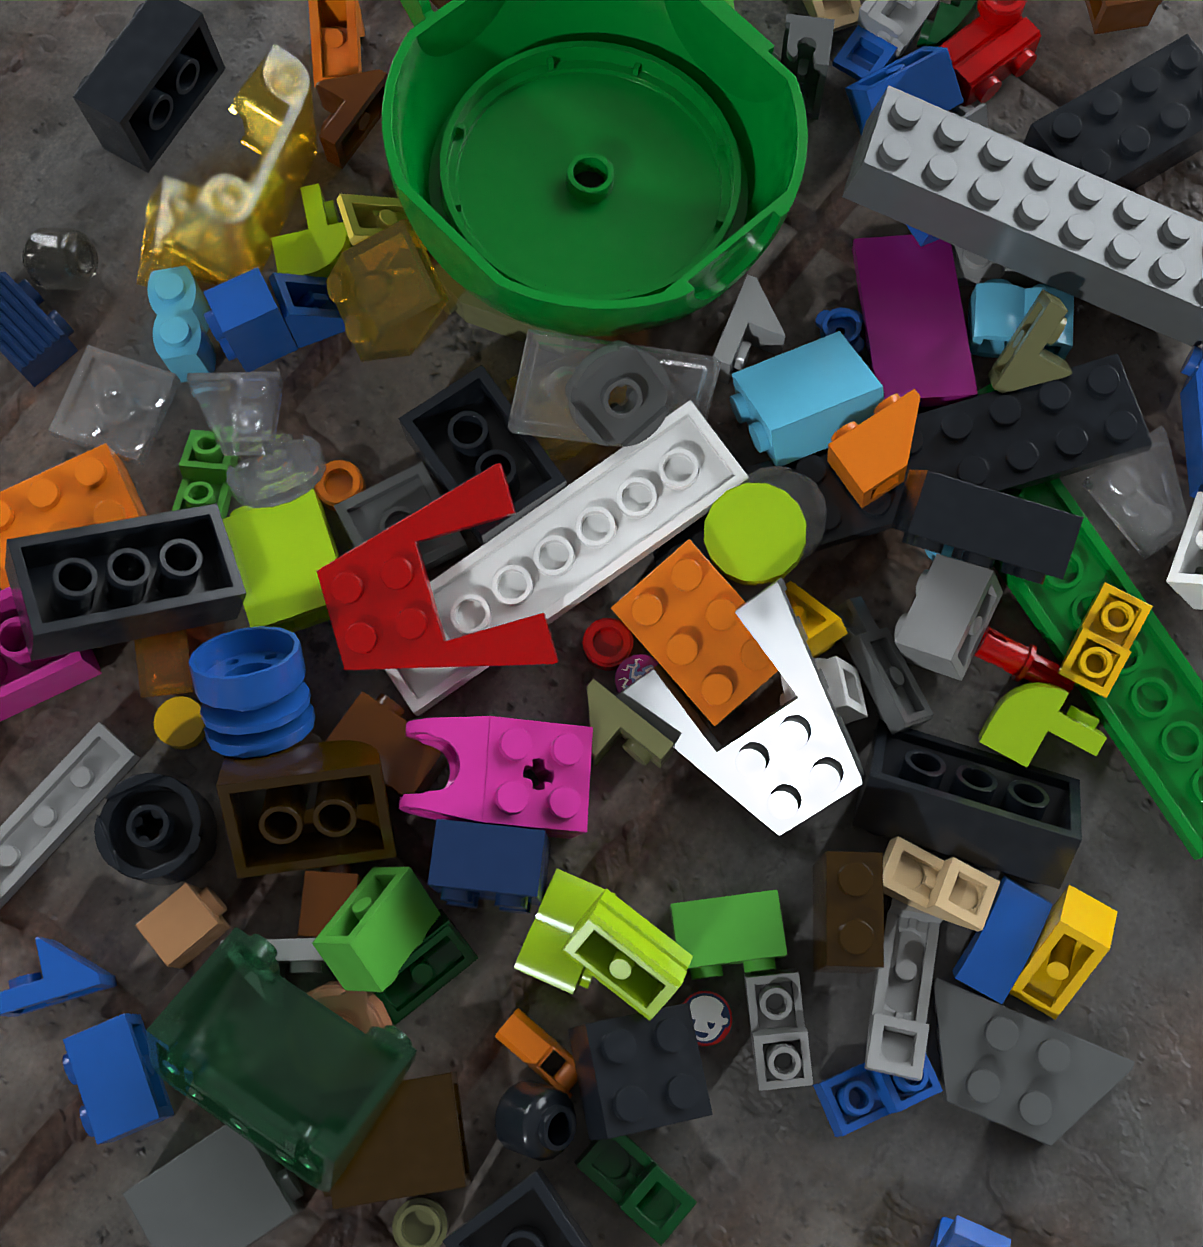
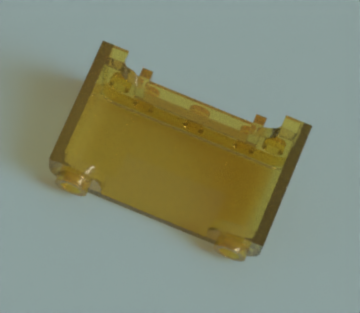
[162,44,318,282]

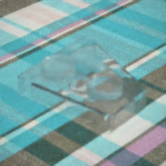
[1082,425,1188,560]

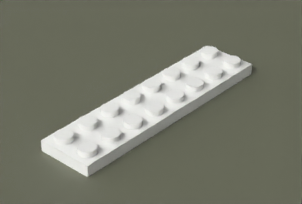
[384,400,750,716]

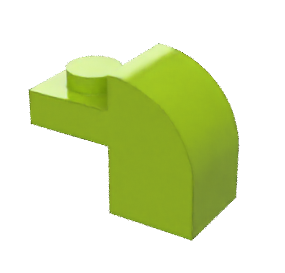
[271,183,355,279]
[978,682,1107,767]

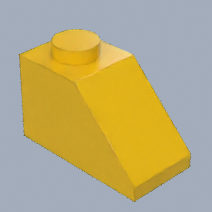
[1009,884,1118,1020]

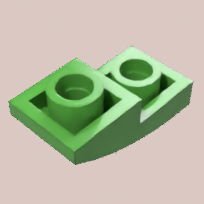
[172,429,240,519]

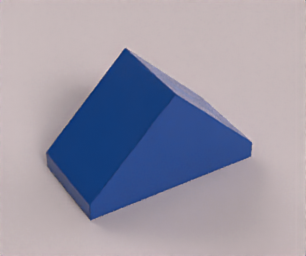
[269,272,366,349]

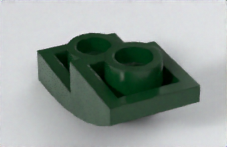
[917,0,977,48]

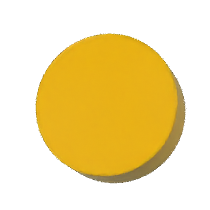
[154,696,206,750]

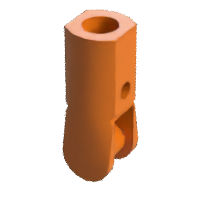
[495,1008,578,1099]

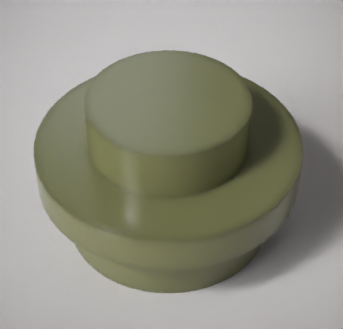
[392,1197,448,1247]

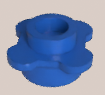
[815,307,865,354]

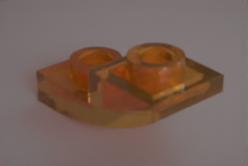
[134,629,193,698]

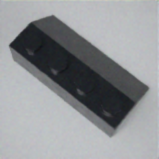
[852,719,1082,889]

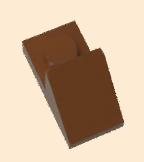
[315,69,388,169]

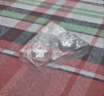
[187,371,283,456]

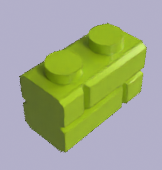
[561,888,693,1021]

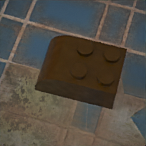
[216,740,397,878]

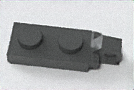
[831,596,934,735]

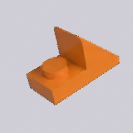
[308,0,365,87]

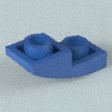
[952,875,1053,1004]
[813,1053,943,1137]

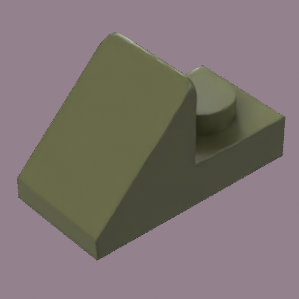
[988,289,1073,393]
[587,679,674,768]

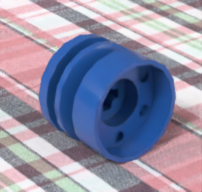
[188,626,315,758]

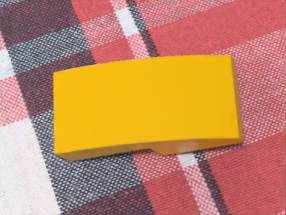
[1057,582,1153,698]

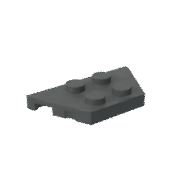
[931,978,1135,1146]

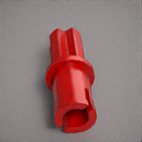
[974,626,1075,693]

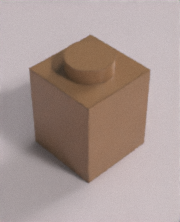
[135,883,231,969]

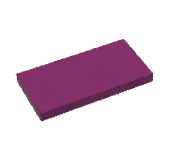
[852,235,978,407]

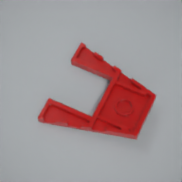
[317,463,559,670]

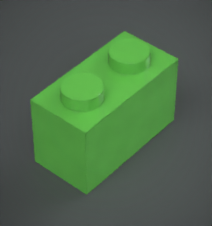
[312,867,440,992]
[670,890,788,980]

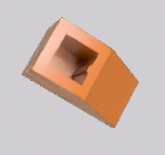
[827,388,921,508]

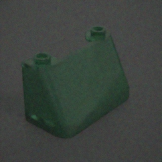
[146,927,417,1192]

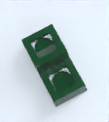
[575,1135,697,1246]

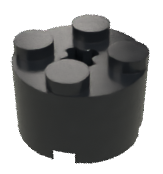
[94,773,217,886]

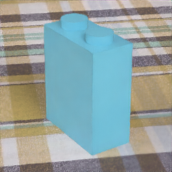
[730,331,884,468]

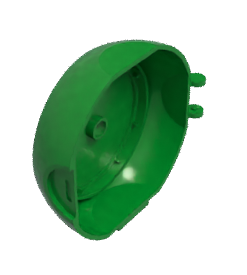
[382,0,808,336]

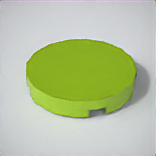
[704,483,806,585]

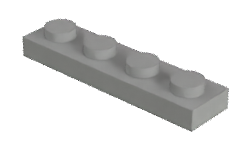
[0,722,140,909]

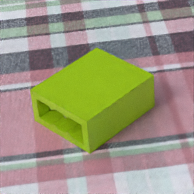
[222,488,340,632]

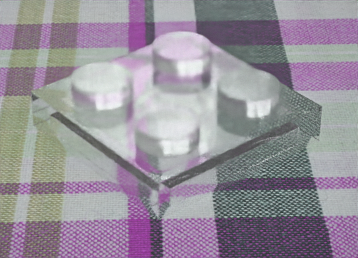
[48,345,181,467]

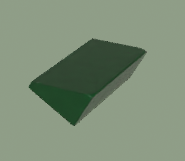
[372,909,479,1025]

